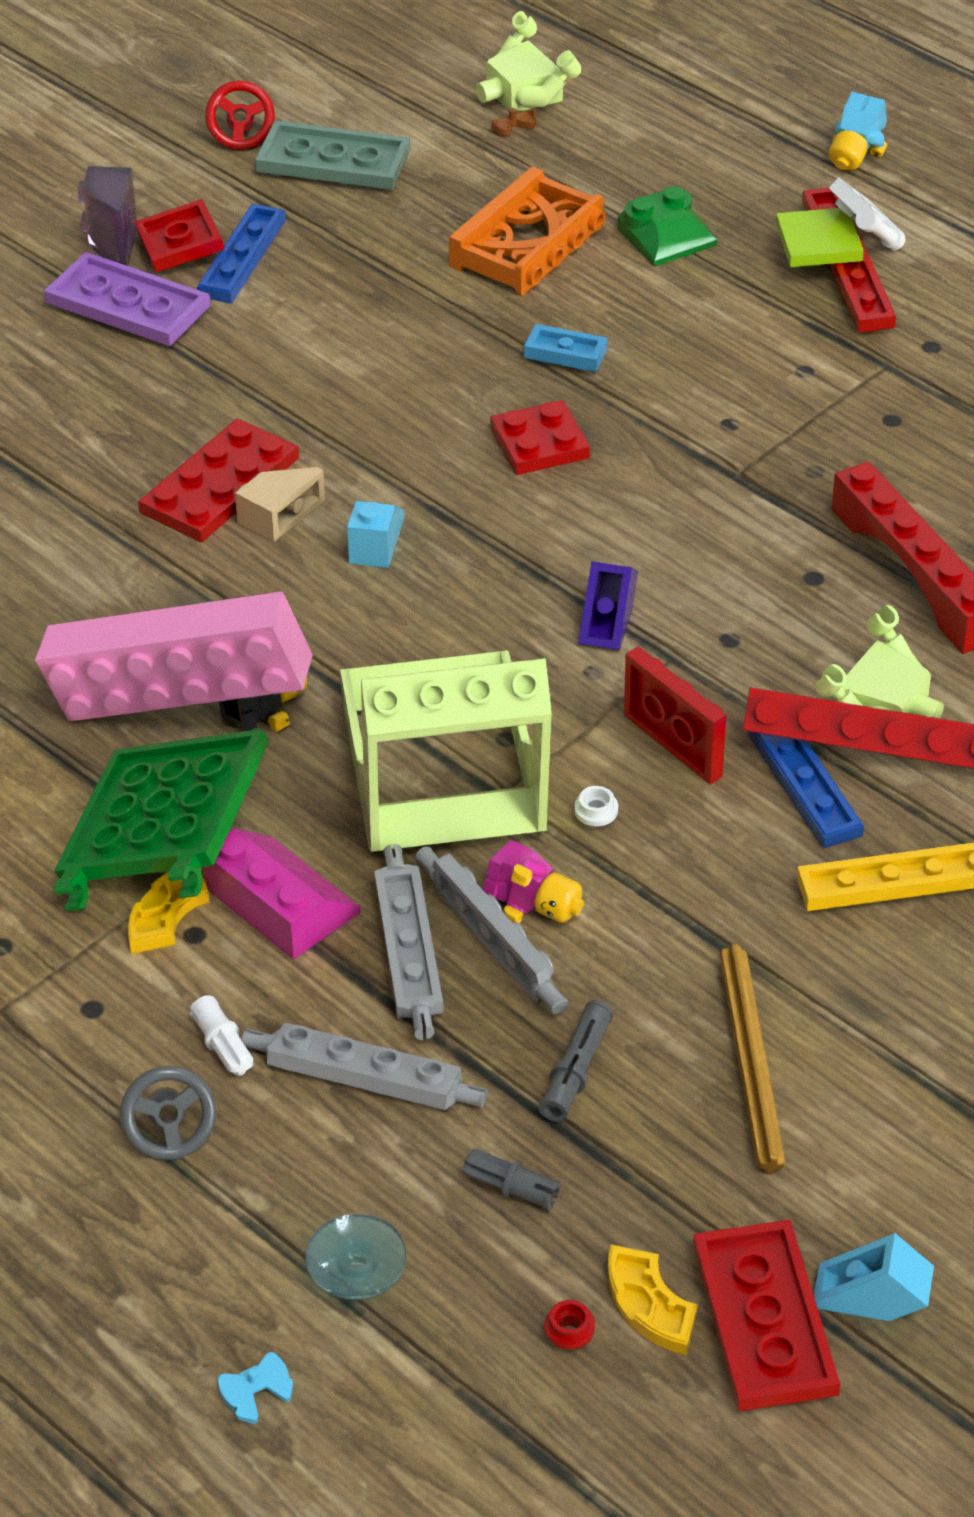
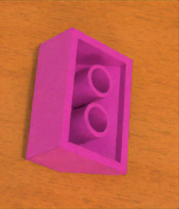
[203,828,361,960]

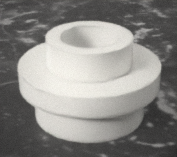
[574,786,618,826]

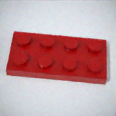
[138,418,299,543]
[693,1219,840,1412]

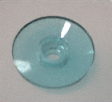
[306,1214,406,1299]

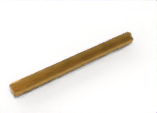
[720,944,785,1174]

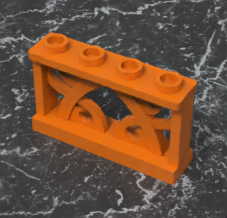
[449,166,606,296]

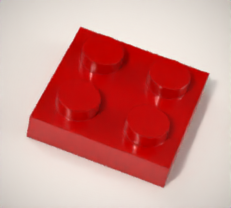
[134,199,225,272]
[490,400,590,475]

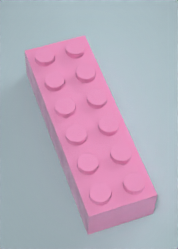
[35,591,313,722]

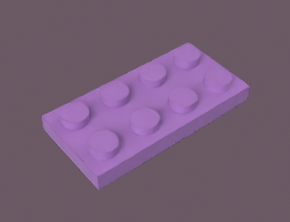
[44,252,210,346]

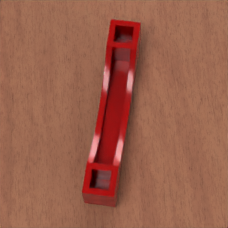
[831,461,974,654]

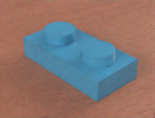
[524,324,608,372]

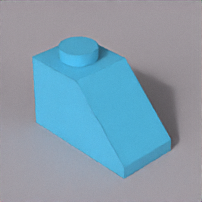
[347,501,405,568]
[814,1233,934,1321]

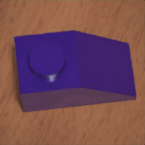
[578,561,638,650]

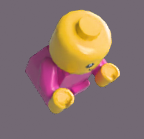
[483,840,585,924]

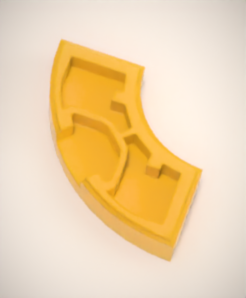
[128,870,210,954]
[608,1245,698,1355]

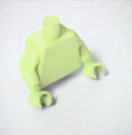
[476,11,581,112]
[816,605,944,718]

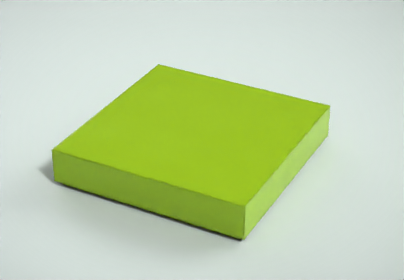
[776,208,864,267]

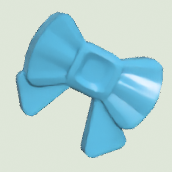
[218,1352,293,1424]

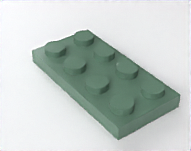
[255,120,411,190]

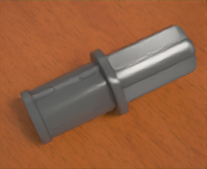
[463,1149,561,1211]

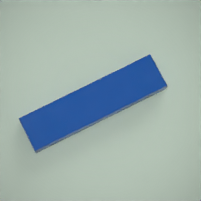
[197,204,286,304]
[748,732,864,849]

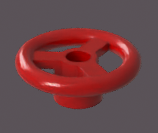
[205,80,275,150]

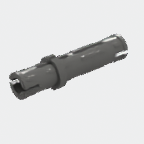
[539,1000,613,1122]

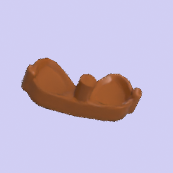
[491,108,536,137]

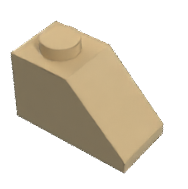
[235,467,325,542]

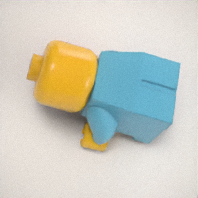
[828,91,887,170]

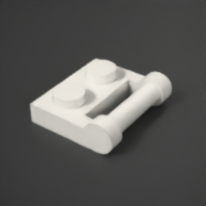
[829,177,905,251]

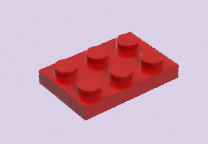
[624,646,727,784]

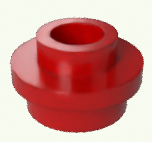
[544,1300,595,1349]

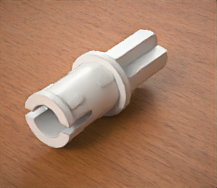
[190,995,253,1076]

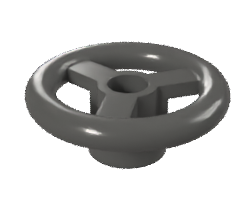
[120,1066,216,1160]

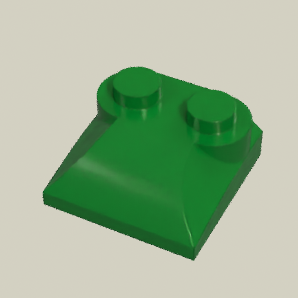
[617,186,717,267]

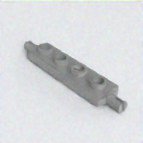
[374,844,443,1040]
[416,846,568,1014]
[242,1022,488,1110]

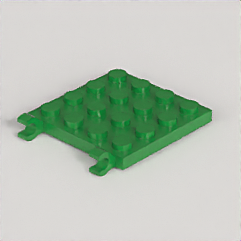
[54,729,269,911]

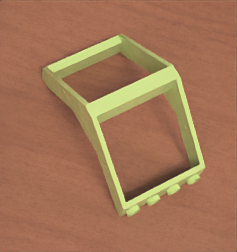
[339,650,552,852]

